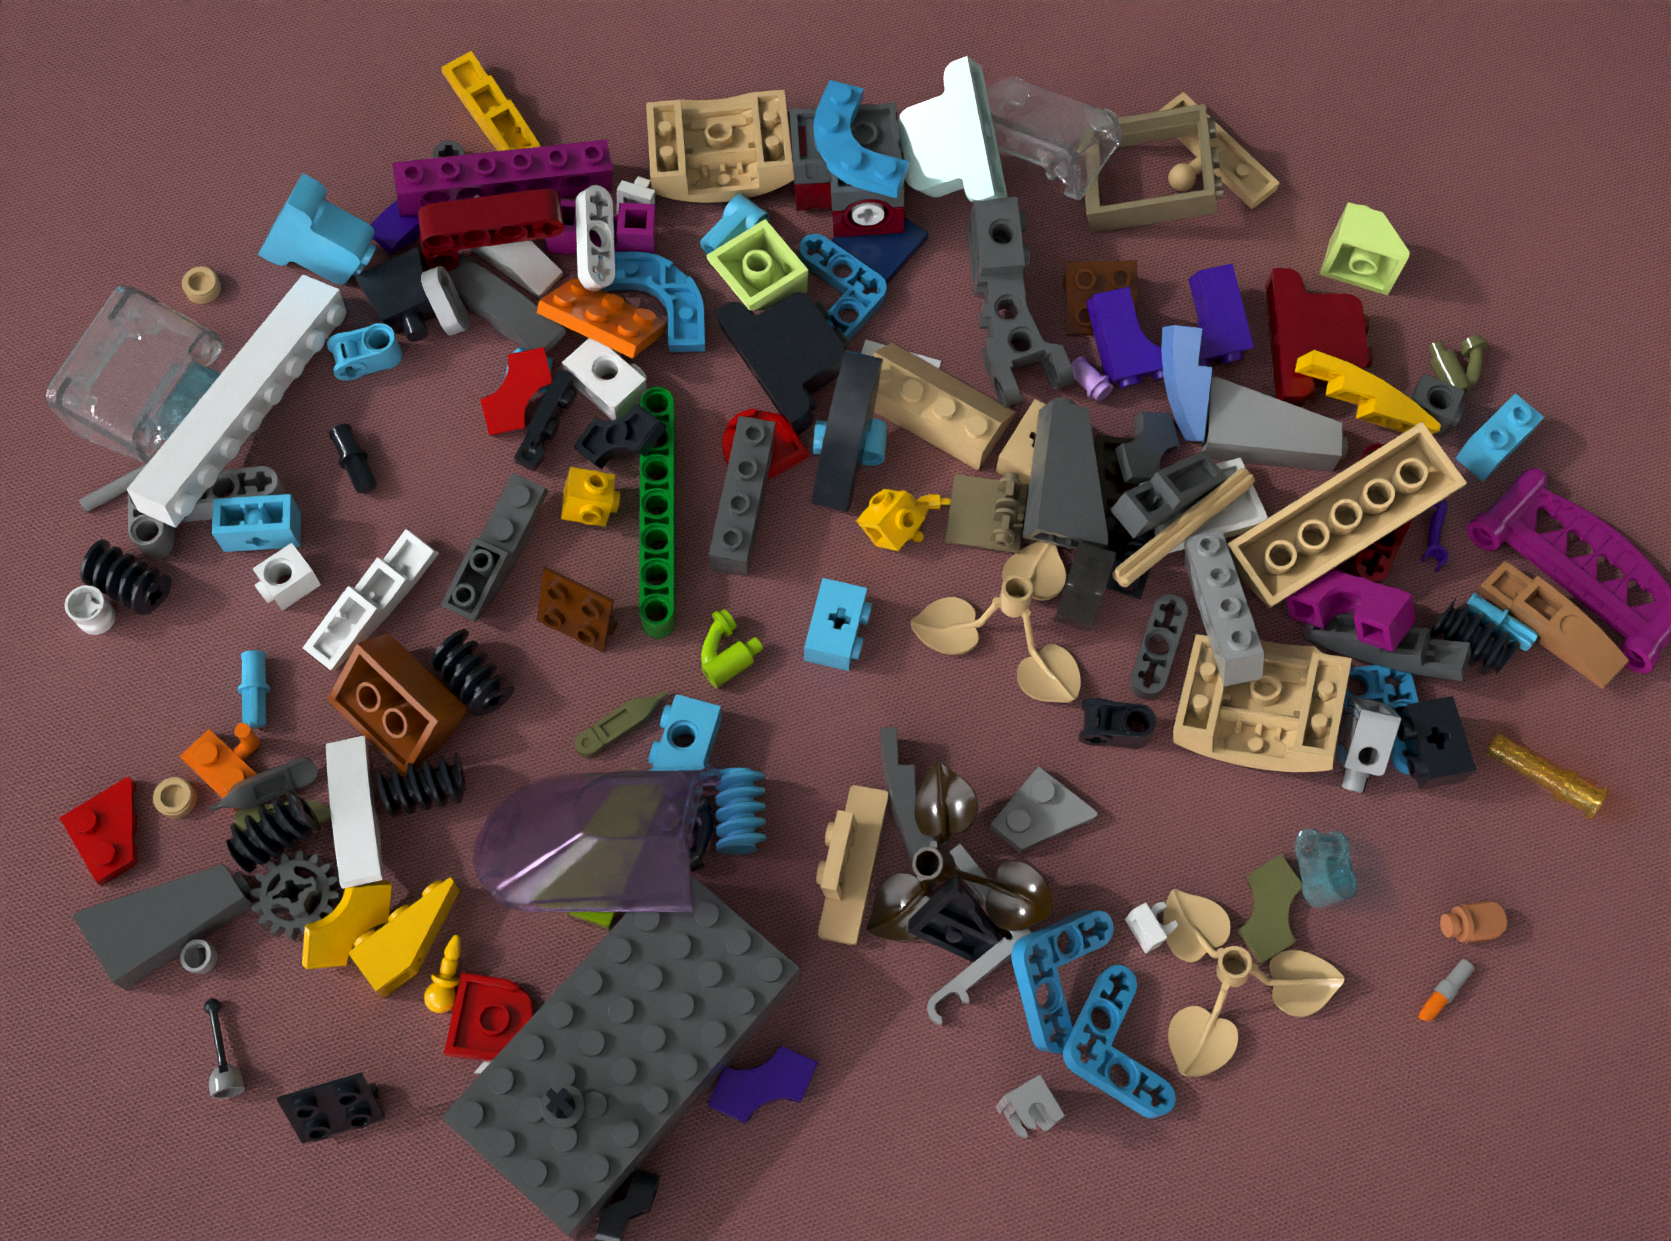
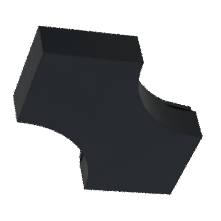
[573,405,667,469]

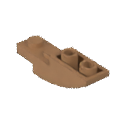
[1479,561,1629,689]

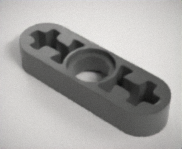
[1129,594,1188,700]

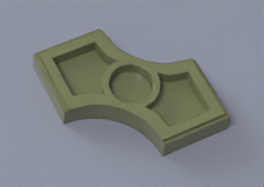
[1237,854,1304,965]

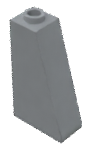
[1201,377,1348,472]

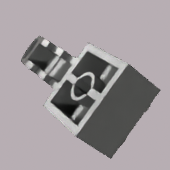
[966,197,1074,408]

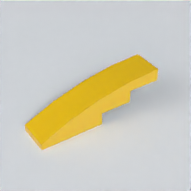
[442,51,541,151]
[1295,350,1441,434]

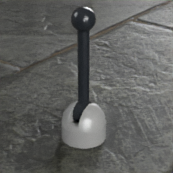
[204,998,245,1099]

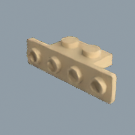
[816,785,889,945]

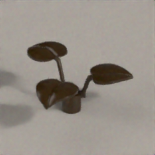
[867,762,1053,941]

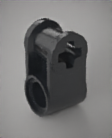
[1079,698,1156,749]

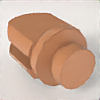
[1440,901,1507,944]

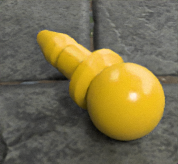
[424,935,461,1013]

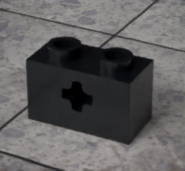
[1397,696,1477,790]

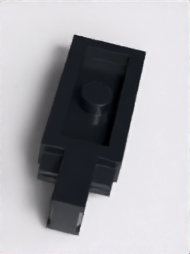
[514,369,576,472]

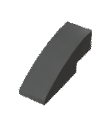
[1111,451,1228,539]

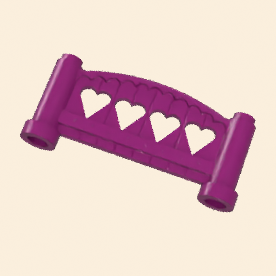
[1466,468,1671,674]

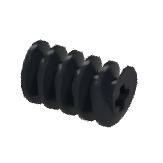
[80,539,172,615]
[1430,598,1521,676]
[431,629,514,717]
[377,753,466,817]
[226,790,321,873]

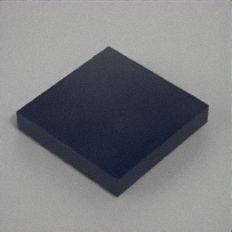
[831,217,928,284]

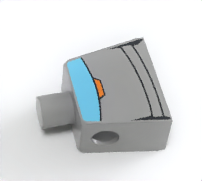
[1336,695,1401,793]

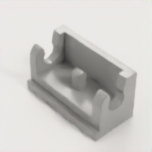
[995,1075,1065,1138]

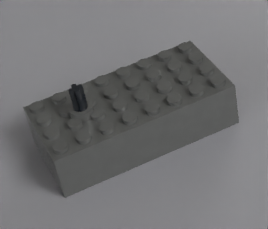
[441,860,800,1241]

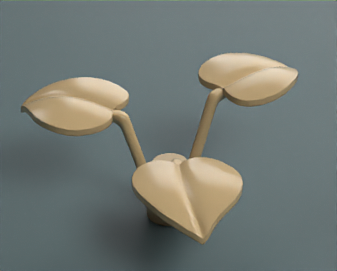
[910,541,1081,703]
[1163,889,1345,1077]

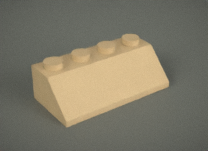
[872,343,1016,471]

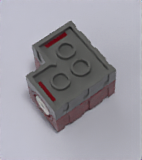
[790,102,904,237]

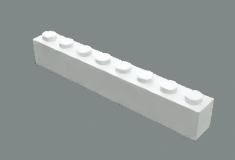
[127,275,347,528]

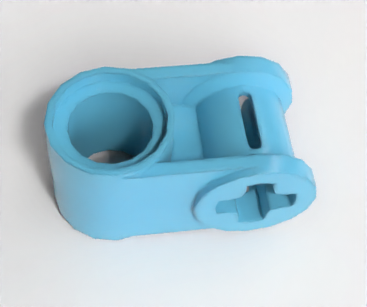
[327,323,403,381]

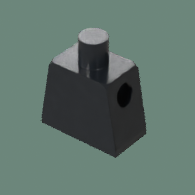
[356,247,436,342]

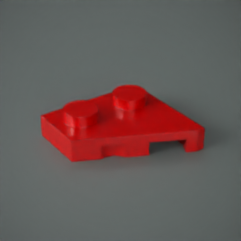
[59,776,138,886]

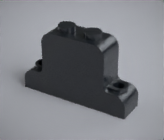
[714,292,850,435]

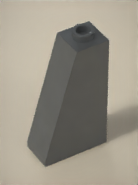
[1023,398,1108,554]
[73,864,254,990]

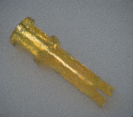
[1486,733,1608,819]

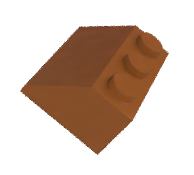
[327,633,468,775]

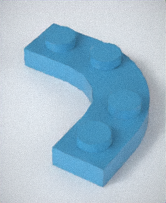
[814,80,909,198]
[597,251,705,352]

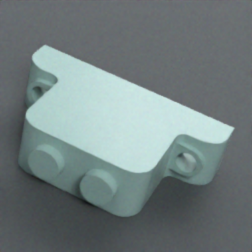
[898,56,1008,202]

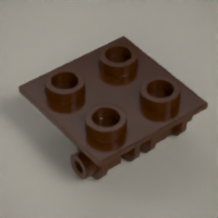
[1062,260,1138,335]
[536,566,618,653]

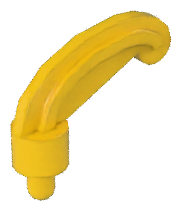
[912,494,951,542]

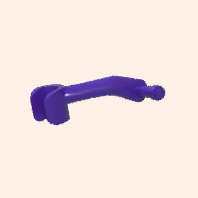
[1420,500,1448,572]

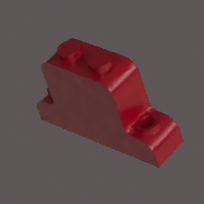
[1265,268,1373,408]

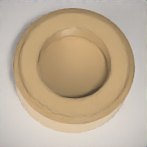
[182,266,221,304]
[153,777,197,819]

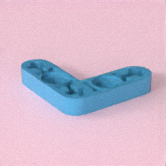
[799,234,887,342]
[1343,665,1429,774]
[1011,909,1114,1054]
[1063,965,1176,1119]

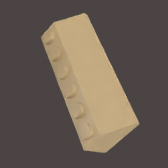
[1227,422,1467,608]

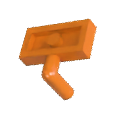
[179,723,261,812]

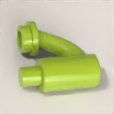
[701,609,763,689]

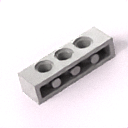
[1184,530,1264,687]

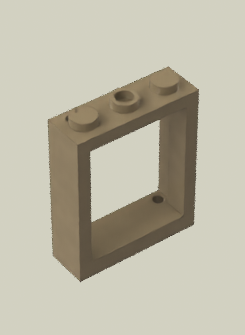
[1079,103,1224,233]

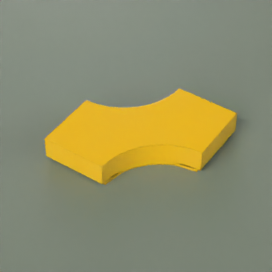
[302,880,392,969]

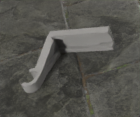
[927,844,1032,1026]

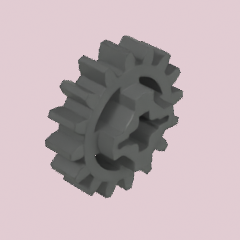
[250,850,343,941]

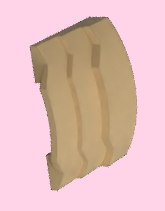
[646,89,794,203]
[1173,634,1352,772]

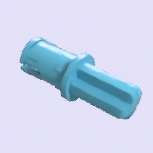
[1467,592,1538,651]
[238,650,270,729]

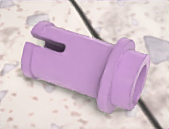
[1071,356,1113,402]

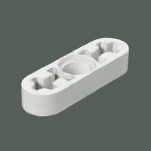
[575,185,615,291]

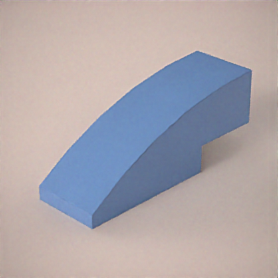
[1161,325,1212,442]

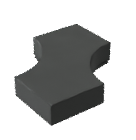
[1115,411,1180,483]

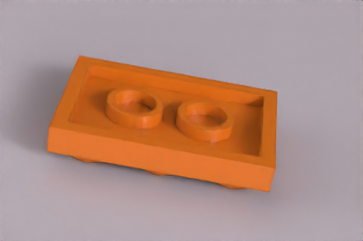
[536,278,667,358]

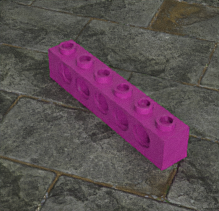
[392,139,613,216]

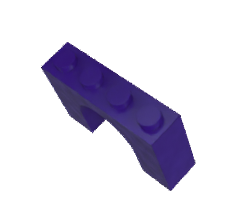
[1086,263,1254,389]

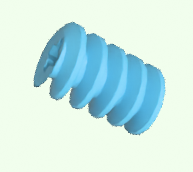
[715,768,766,855]

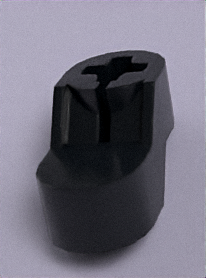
[594,1169,660,1241]

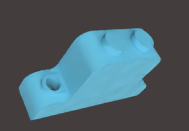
[258,173,376,285]

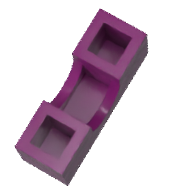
[546,200,658,255]
[1286,568,1416,652]

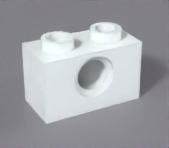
[562,338,647,420]

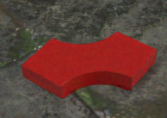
[480,347,552,436]

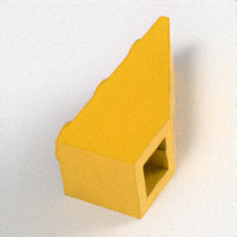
[348,877,460,999]

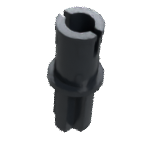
[329,424,377,495]

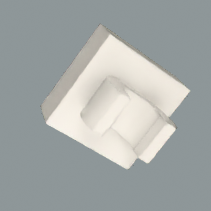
[617,176,655,214]
[1125,902,1178,954]

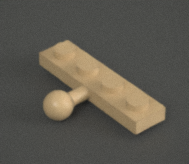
[1159,92,1280,209]

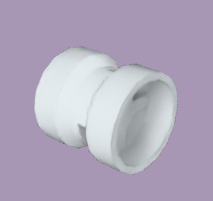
[64,585,116,635]

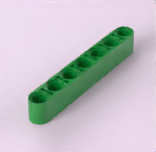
[639,387,676,639]

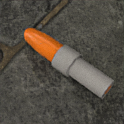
[1417,959,1475,1021]

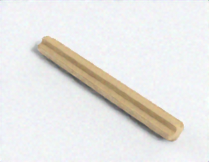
[1112,468,1255,587]

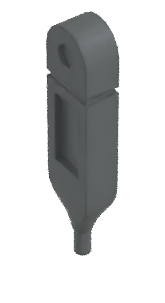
[209,757,318,812]

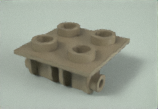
[945,472,1028,553]

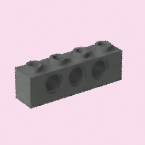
[709,416,776,577]

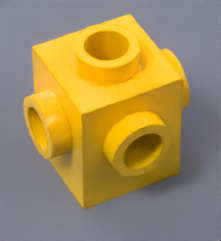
[561,467,620,527]
[856,489,926,551]

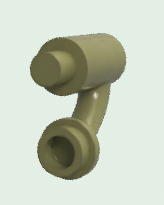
[1429,334,1489,396]

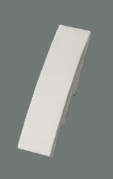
[303,529,439,671]
[326,735,383,889]

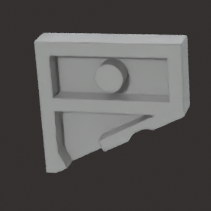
[989,766,1098,853]

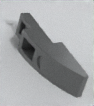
[440,473,549,622]

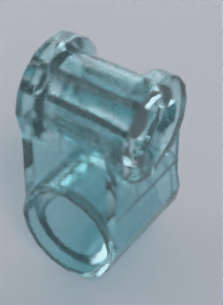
[1295,828,1357,909]

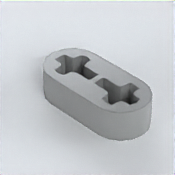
[421,266,470,336]

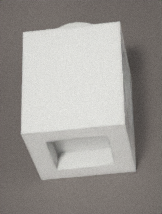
[253,543,321,611]

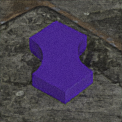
[708,1045,818,1124]

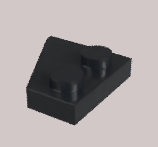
[908,876,999,963]

